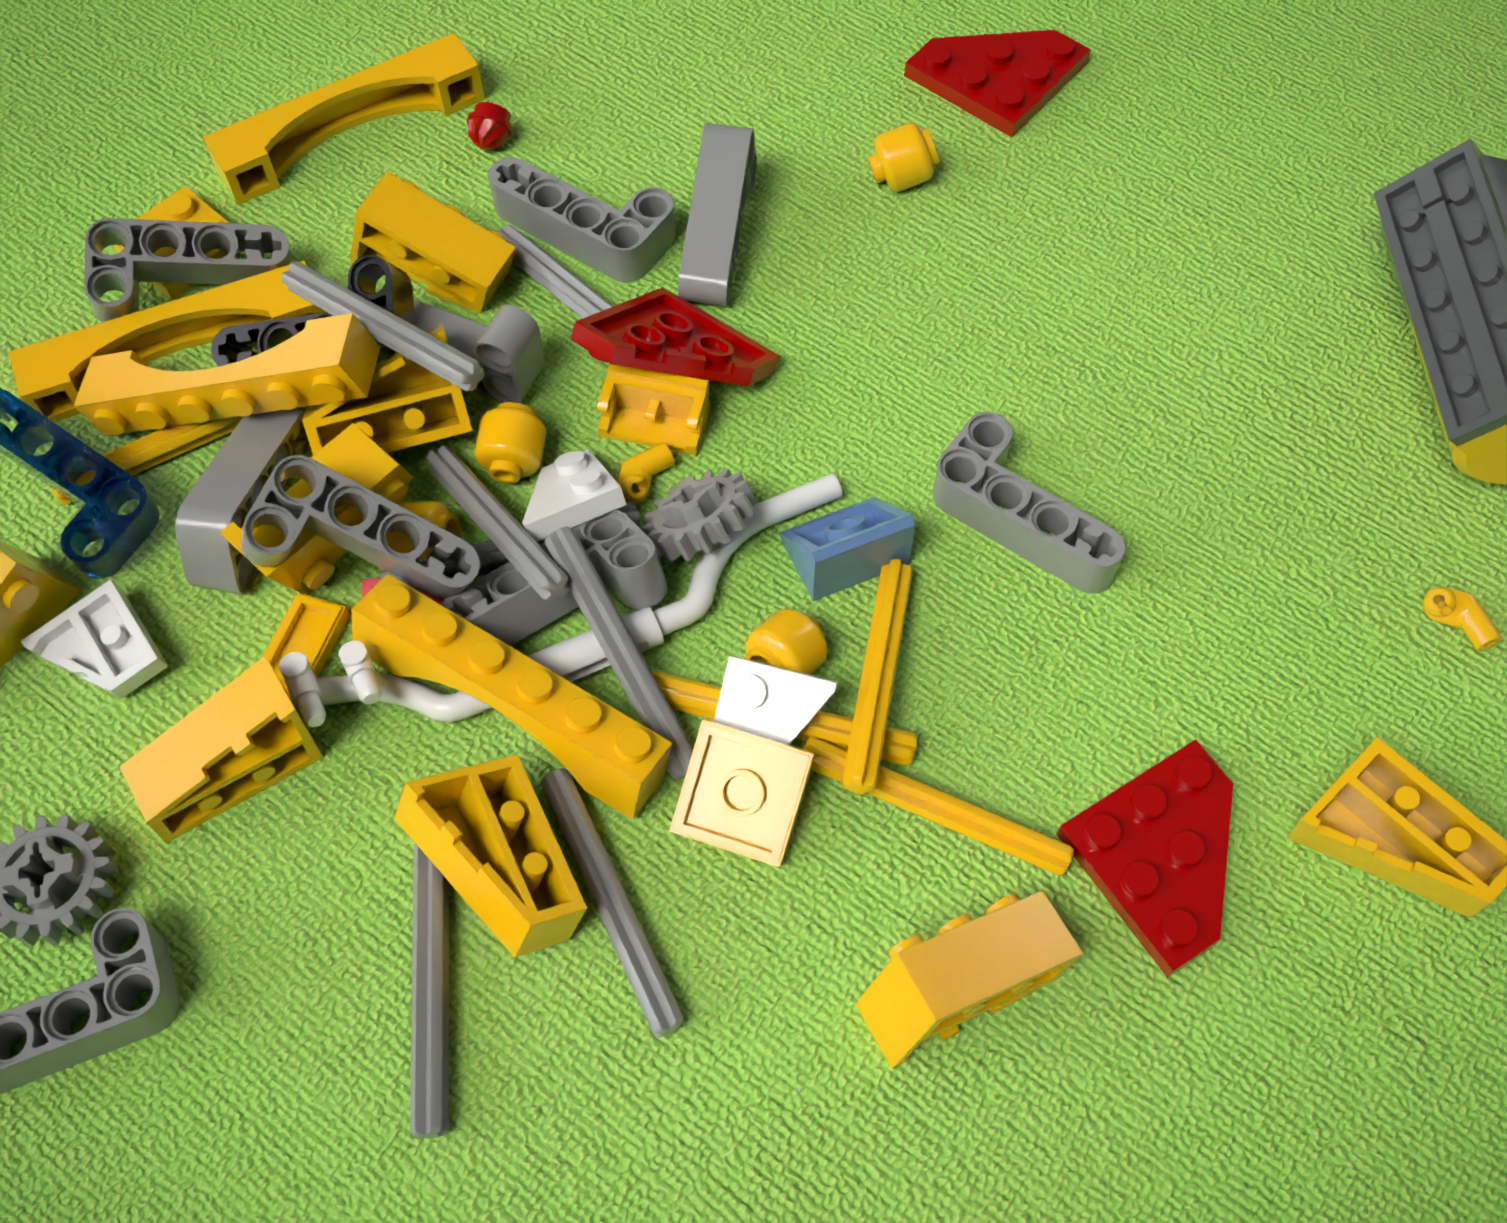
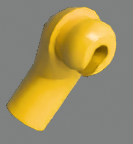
[617,442,675,506]
[1423,587,1503,652]

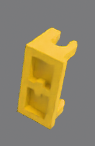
[597,363,710,456]

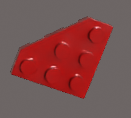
[904,30,1091,137]
[570,287,781,386]
[1056,739,1233,978]

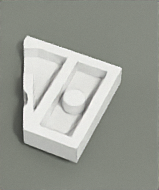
[522,449,627,542]
[21,579,168,699]
[714,655,838,745]

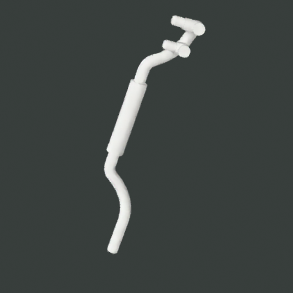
[279,473,842,727]

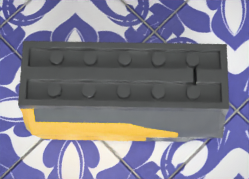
[1373,139,1507,484]

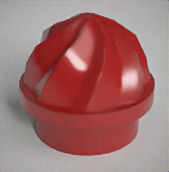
[467,102,513,150]

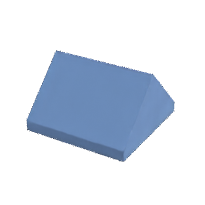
[779,497,915,601]

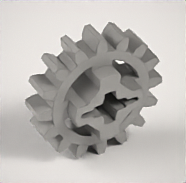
[641,469,757,562]
[0,814,119,947]

